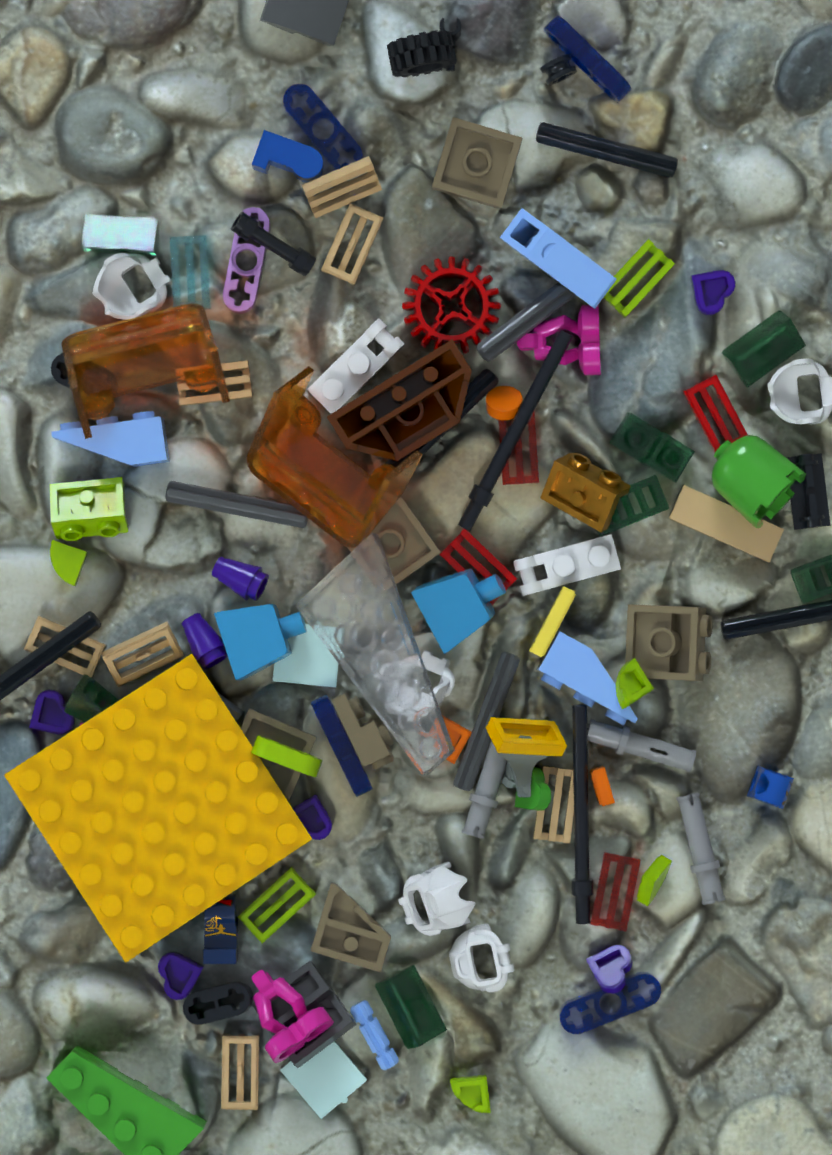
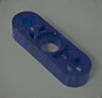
[543,15,632,103]
[283,84,363,170]
[310,694,373,797]
[559,972,661,1034]

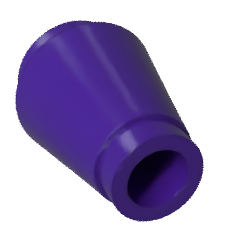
[212,556,269,601]
[181,613,228,670]

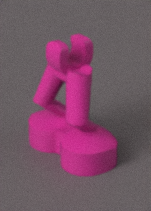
[517,304,601,375]
[251,970,334,1063]

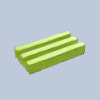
[603,239,675,318]
[238,867,316,944]

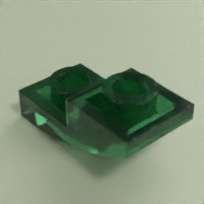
[609,412,695,483]

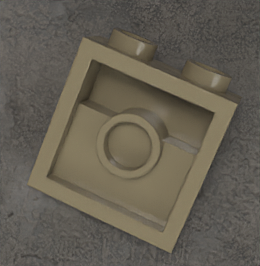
[625,604,713,681]
[331,692,395,770]

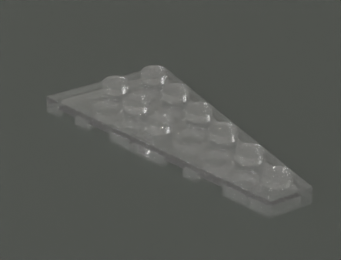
[295,533,455,775]

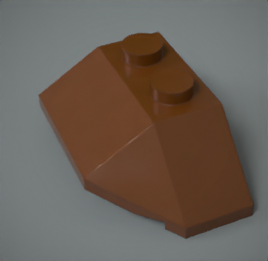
[327,339,472,461]

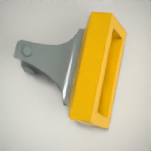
[486,717,567,798]

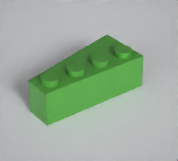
[46,1045,207,1155]

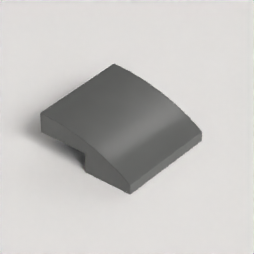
[260,0,349,46]
[252,961,357,1068]

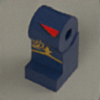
[203,894,238,964]

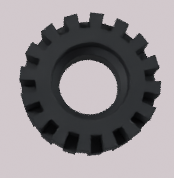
[387,30,457,77]

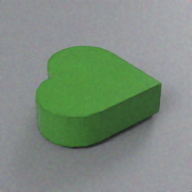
[514,767,551,811]

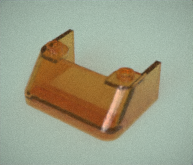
[61,303,230,439]
[247,366,423,548]

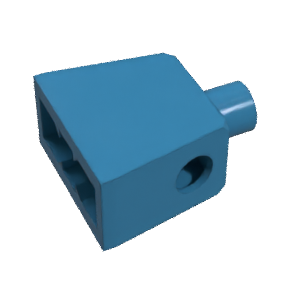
[411,569,506,654]
[214,604,307,681]

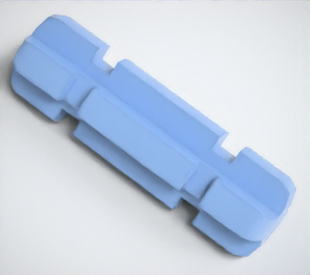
[350,1000,399,1070]

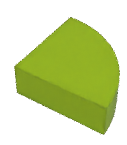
[50,540,88,586]
[616,658,654,709]
[637,855,672,906]
[450,1075,491,1113]

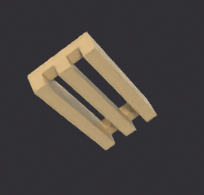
[302,156,382,219]
[321,203,384,286]
[175,360,253,406]
[24,616,106,678]
[101,621,184,687]
[533,766,574,844]
[221,1034,260,1110]

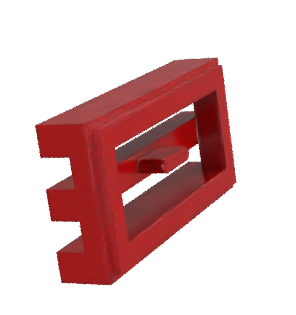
[683,375,748,453]
[439,529,517,605]

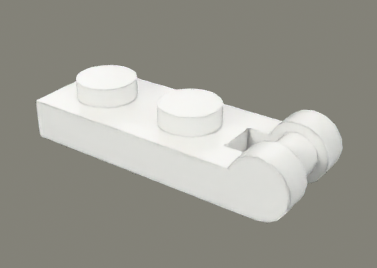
[307,318,405,414]
[513,534,621,596]

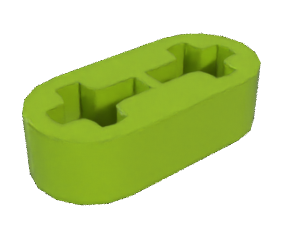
[251,735,323,777]

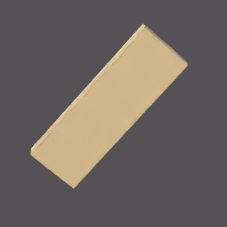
[668,485,784,563]

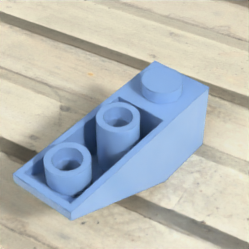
[500,208,617,309]
[51,411,170,467]
[537,631,638,726]

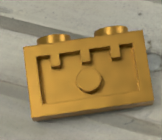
[540,453,631,532]

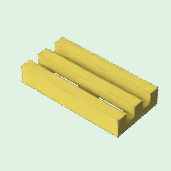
[529,586,576,657]

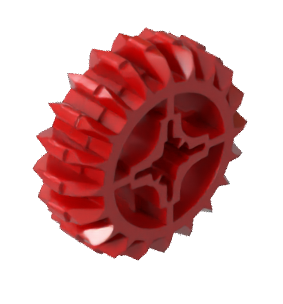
[402,256,501,354]

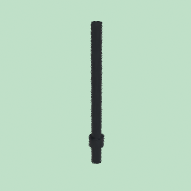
[458,330,574,531]
[571,704,594,924]

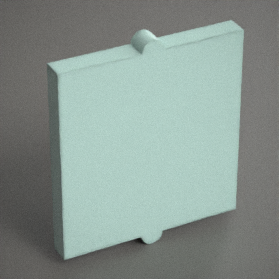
[273,624,343,688]
[280,1041,367,1119]

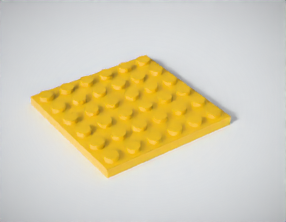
[4,654,312,963]

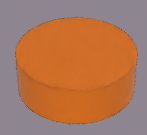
[486,386,522,420]

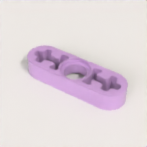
[223,207,270,314]

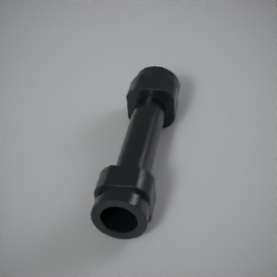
[231,211,316,276]

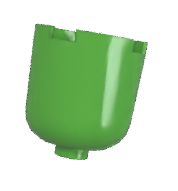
[711,435,806,528]

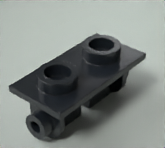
[786,453,831,530]

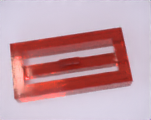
[498,412,539,486]
[590,852,641,932]

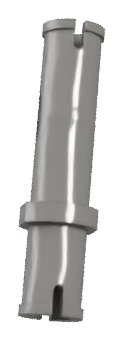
[587,719,696,773]
[462,740,507,839]
[676,792,726,905]

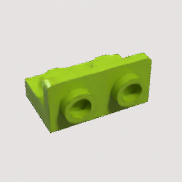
[49,477,128,541]

